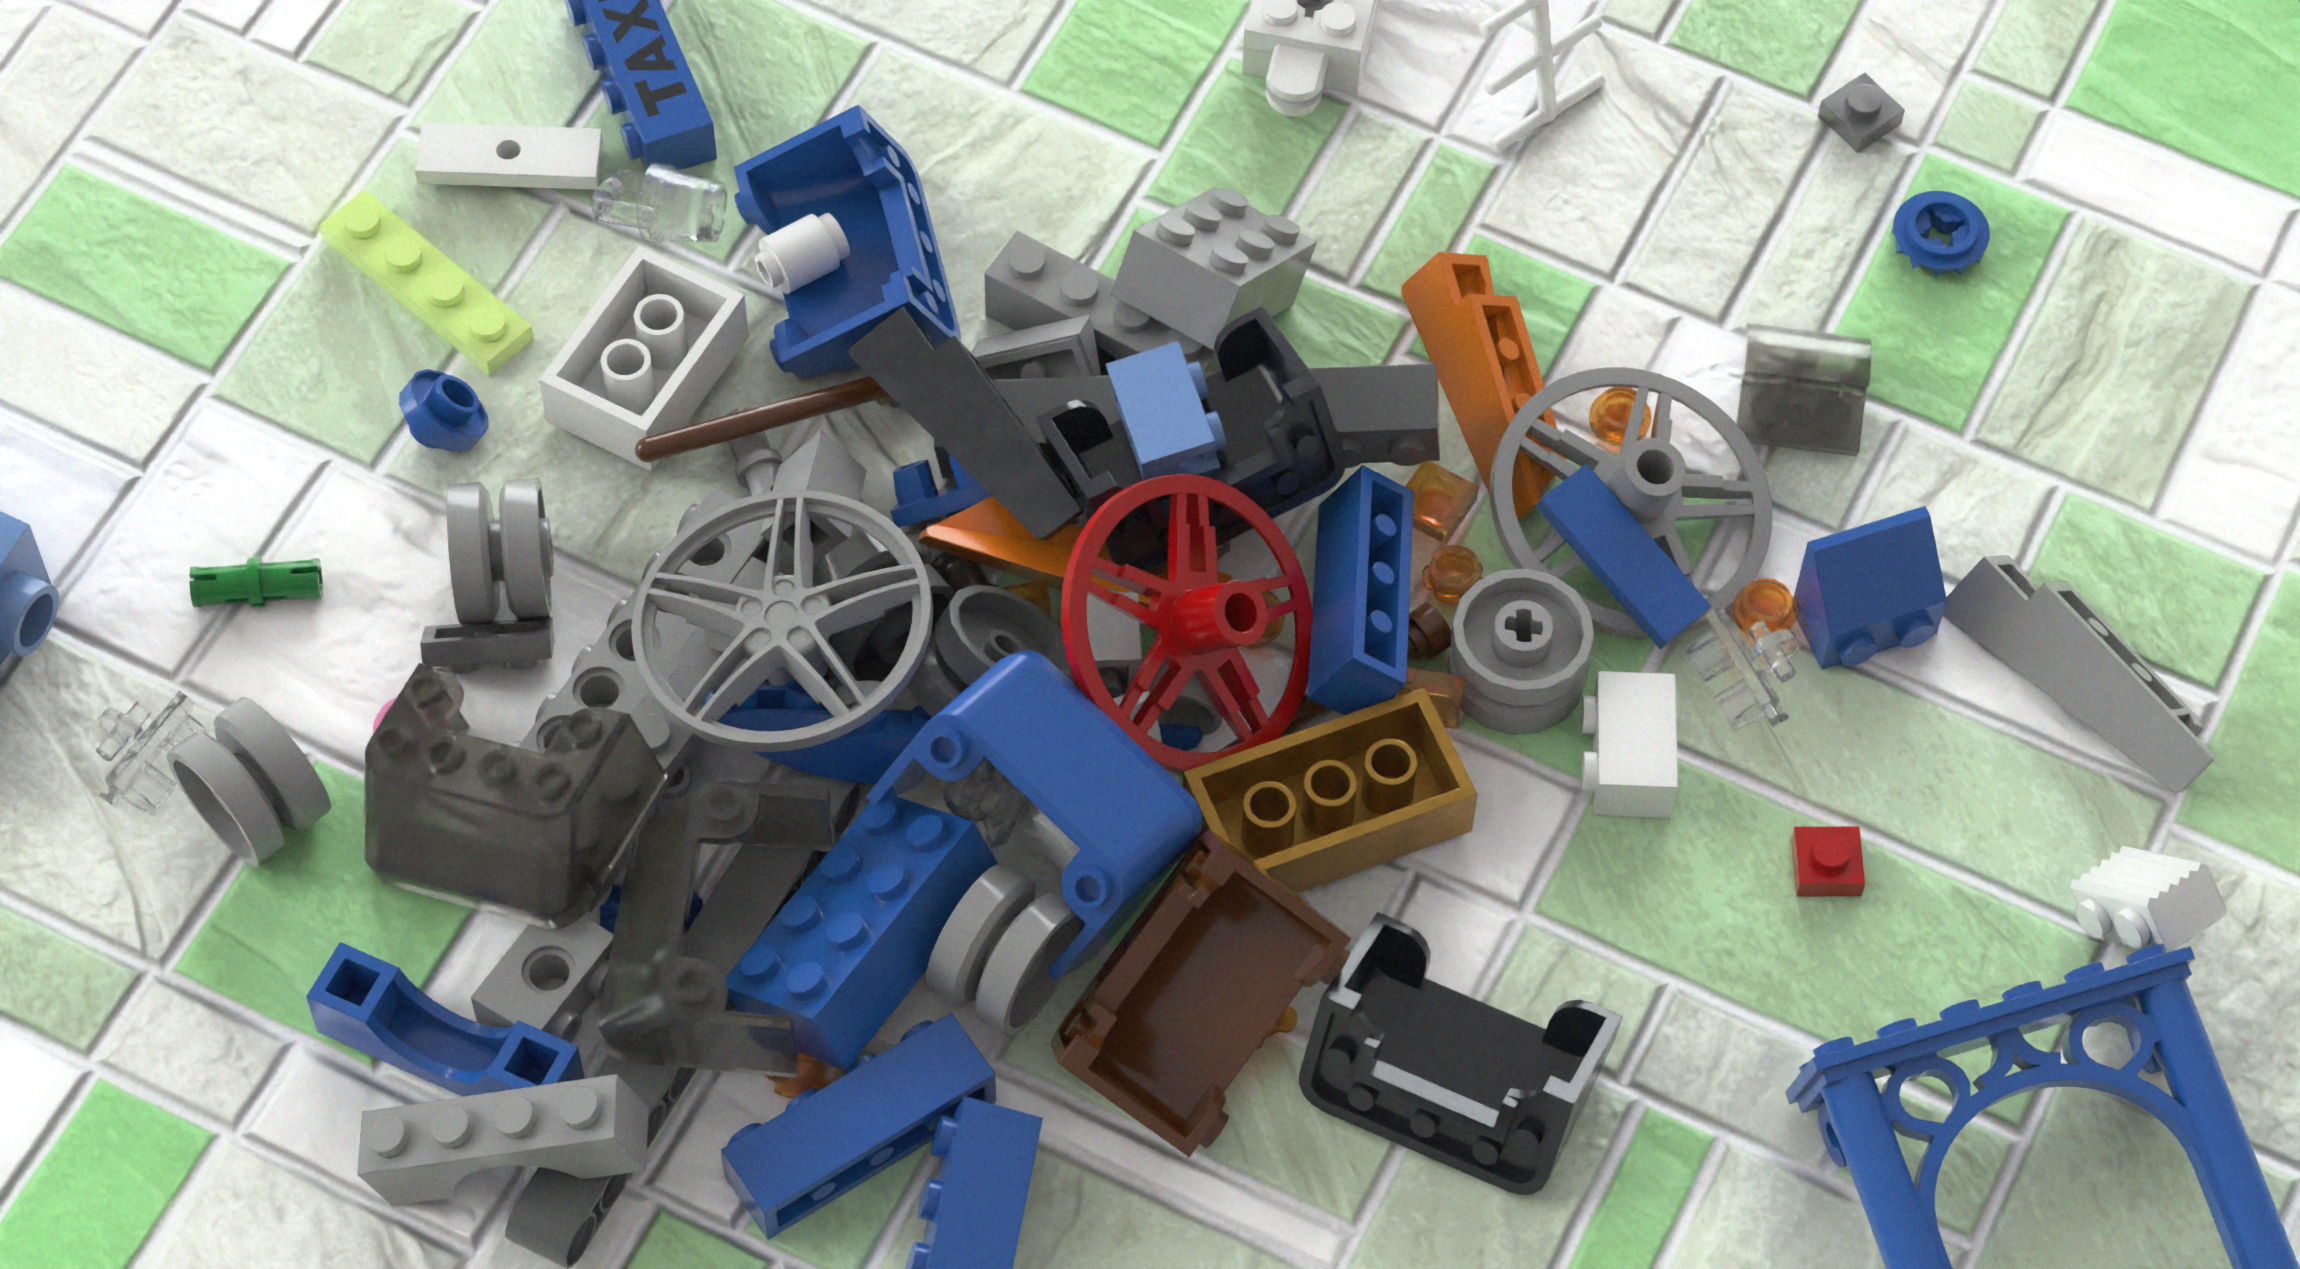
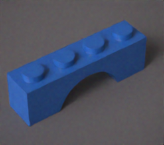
[306,942,585,1097]

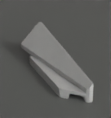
[1943,555,2216,793]

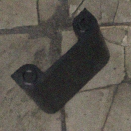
[1036,306,1346,576]
[1299,912,1623,1195]

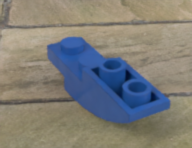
[702,680,932,784]

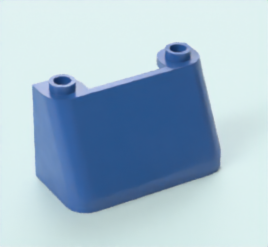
[734,104,961,379]

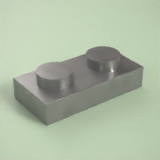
[420,617,555,675]

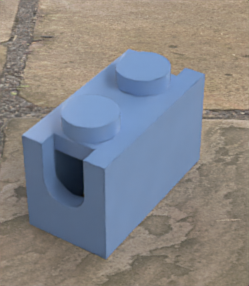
[1106,341,1228,481]

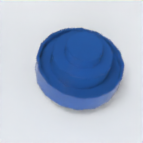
[399,369,488,453]

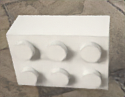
[539,245,749,472]

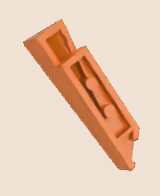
[1401,252,1567,522]
[917,496,1232,608]

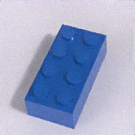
[720,796,998,1070]

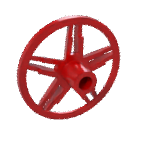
[1061,474,1314,773]

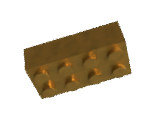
[1183,687,1478,894]

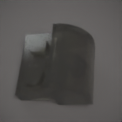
[1735,323,1872,457]

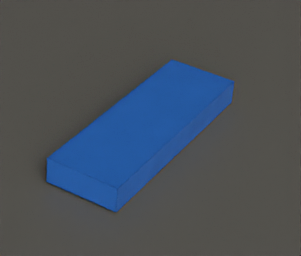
[1535,463,1712,650]

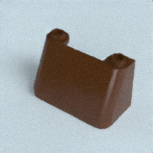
[1051,829,1351,1157]

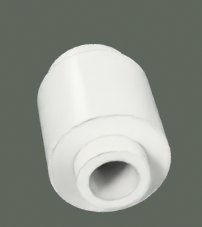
[754,213,850,294]

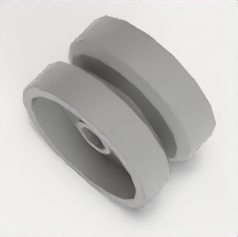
[446,477,554,625]
[1446,569,1594,735]
[166,697,332,868]
[925,863,1085,1038]

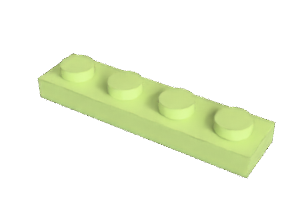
[319,189,534,377]

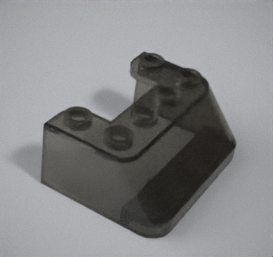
[364,663,668,929]

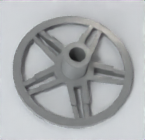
[1489,367,1773,638]
[631,490,933,752]

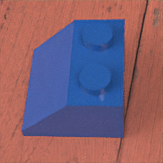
[1791,506,1947,670]

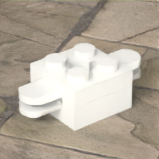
[1242,0,1381,116]

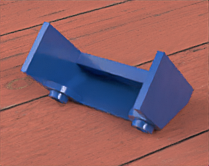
[866,650,1202,981]

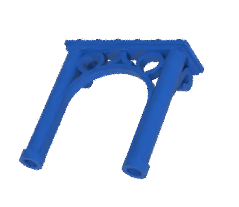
[1785,944,2300,1269]

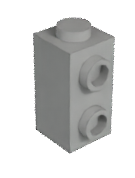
[760,430,867,567]

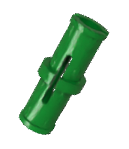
[189,557,323,608]

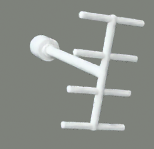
[1479,0,1606,153]

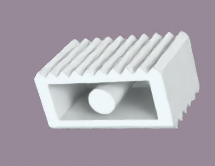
[2070,846,2227,952]

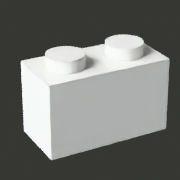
[1580,671,1678,818]

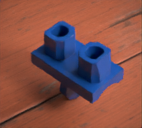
[890,454,993,528]

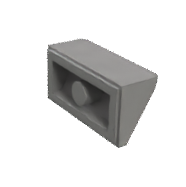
[971,315,1101,380]

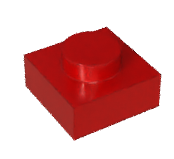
[1791,826,1865,897]

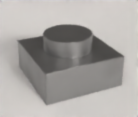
[1818,72,1905,153]

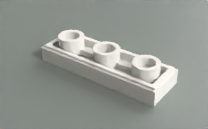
[415,122,603,190]

